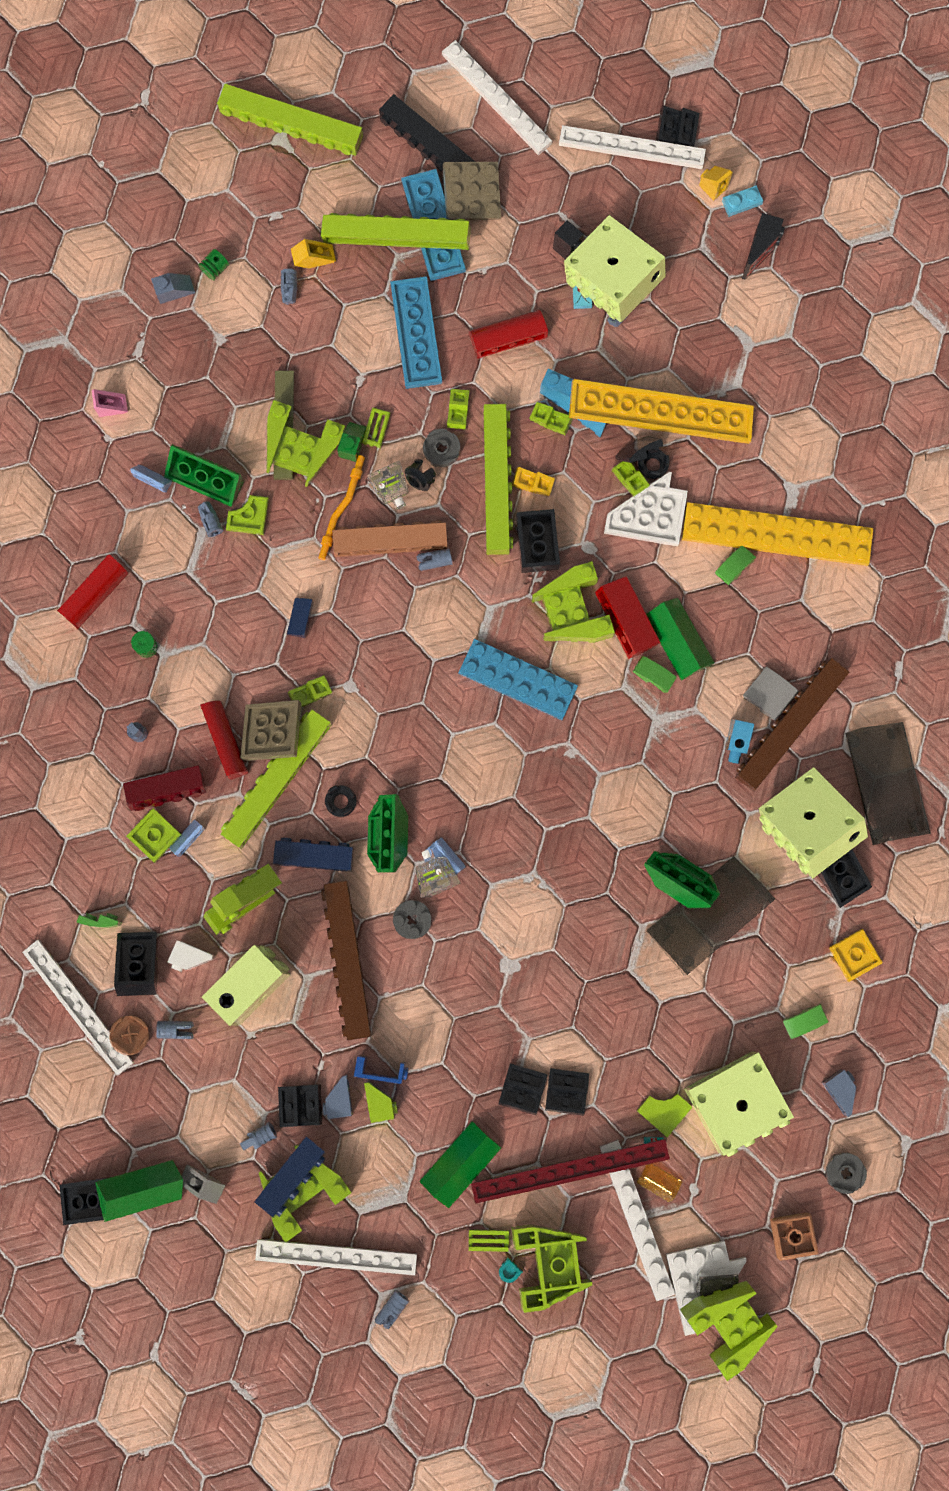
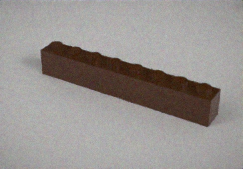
[735,658,850,792]
[321,881,372,1041]

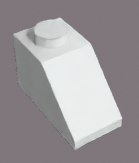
[168,940,215,972]

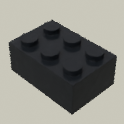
[516,509,560,573]

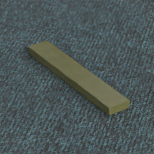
[273,371,294,480]

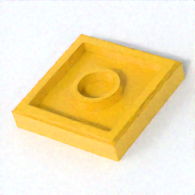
[829,929,883,982]

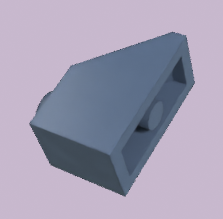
[151,273,195,304]
[822,1069,856,1117]
[322,1075,353,1119]

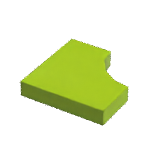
[226,495,269,535]
[637,1094,692,1137]

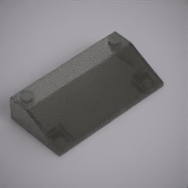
[845,722,931,845]
[646,856,775,976]

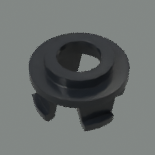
[638,447,670,479]
[404,459,436,491]
[325,785,357,817]

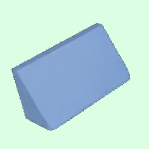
[130,465,172,493]
[170,820,205,857]
[426,838,466,880]

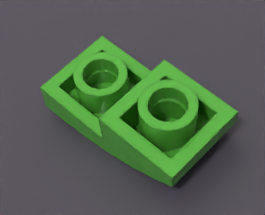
[715,546,756,585]
[632,656,677,693]
[77,913,122,928]
[783,1004,829,1039]

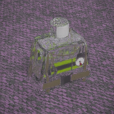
[367,461,408,509]
[415,849,461,898]

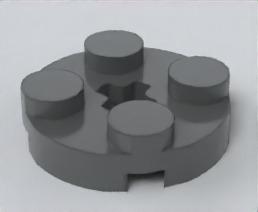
[423,429,460,467]
[393,900,432,939]
[825,1153,867,1194]

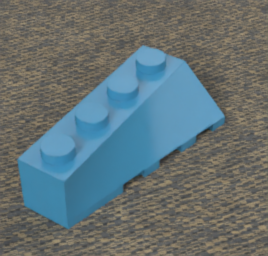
[540,369,607,437]

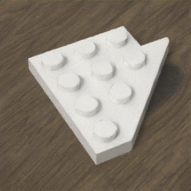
[604,472,688,547]
[666,1240,747,1336]

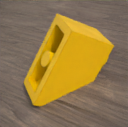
[699,166,733,201]
[291,239,336,269]

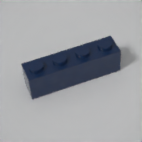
[273,838,354,872]
[254,1137,326,1218]

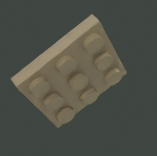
[443,162,501,220]
[241,700,301,761]

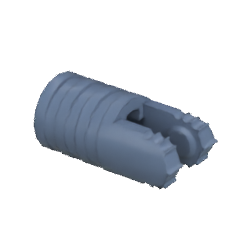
[416,548,453,571]
[156,1021,193,1039]
[375,1290,410,1329]

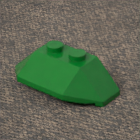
[367,794,409,873]
[644,851,720,908]

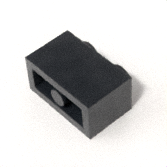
[553,220,584,260]

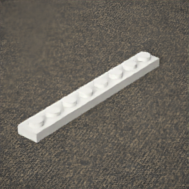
[442,40,552,156]
[559,125,706,169]
[22,940,134,1076]
[600,1140,675,1301]
[255,1239,417,1275]

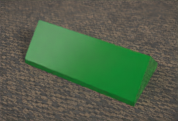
[164,444,244,507]
[646,598,715,681]
[419,1121,501,1208]
[95,1160,183,1222]

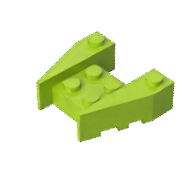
[266,400,345,487]
[532,561,615,643]
[203,864,282,935]
[259,1145,352,1243]
[511,1224,592,1313]
[680,1281,778,1381]

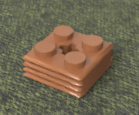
[770,1212,818,1261]

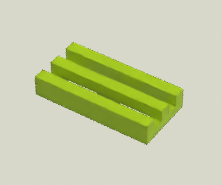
[362,407,391,449]
[469,1229,509,1252]

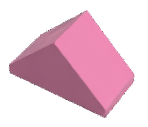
[92,389,128,417]

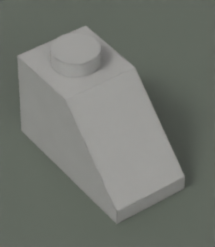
[182,1165,225,1204]

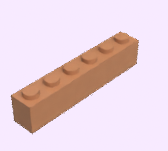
[332,520,447,557]

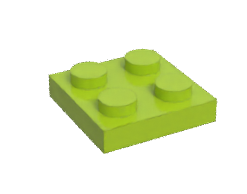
[126,808,182,863]

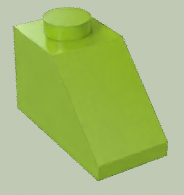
[364,1082,398,1123]

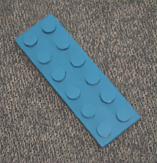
[401,169,466,281]
[390,276,442,389]
[458,639,578,721]

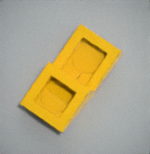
[512,467,555,496]

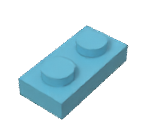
[722,185,763,217]

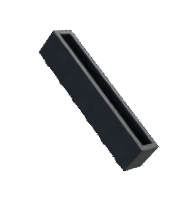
[379,94,476,171]

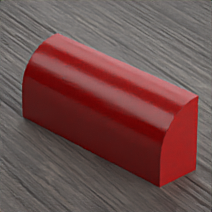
[468,310,548,359]
[57,554,129,629]
[595,576,660,659]
[200,700,248,780]

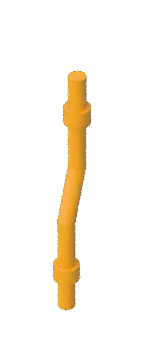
[318,455,365,560]

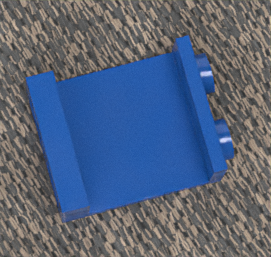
[354,1055,409,1084]

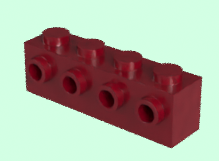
[123,765,206,811]

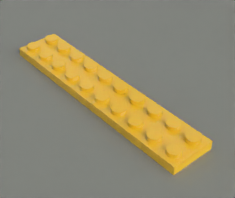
[569,379,754,444]
[682,502,873,566]

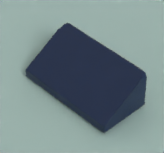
[287,598,314,638]

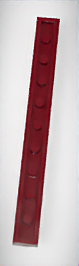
[471,1139,670,1204]

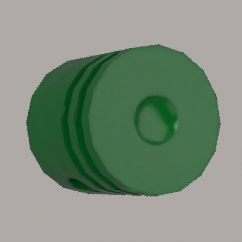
[198,249,229,281]
[131,631,158,658]

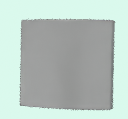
[743,667,799,721]

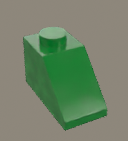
[337,422,367,462]

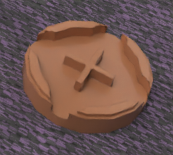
[109,1015,149,1055]

